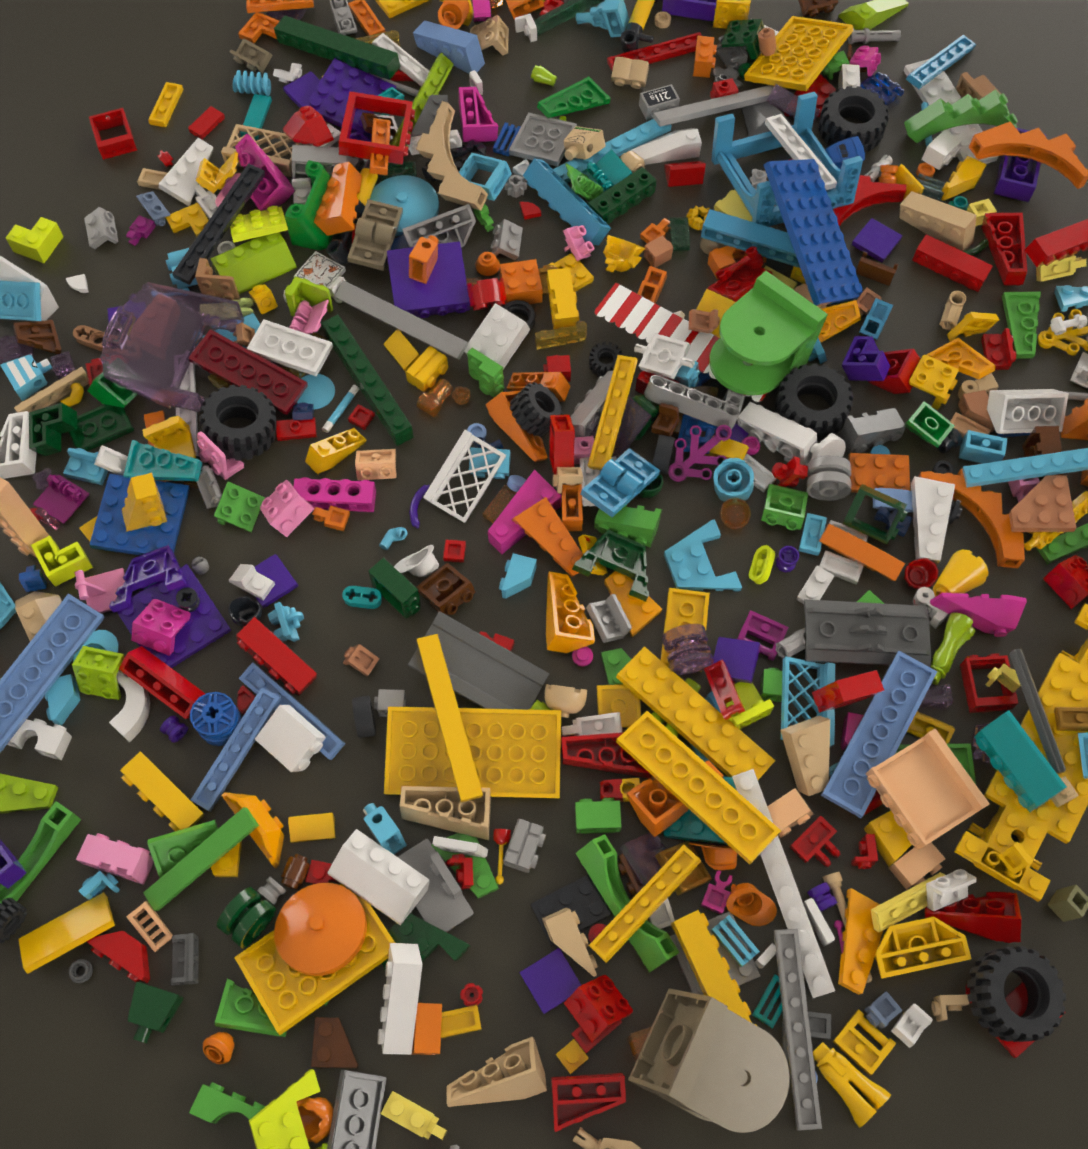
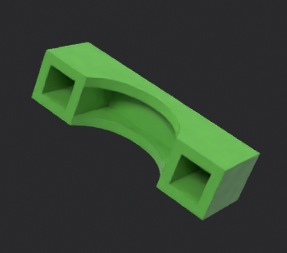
[189,1082,266,1143]

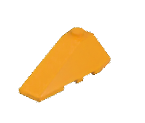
[546,571,595,653]

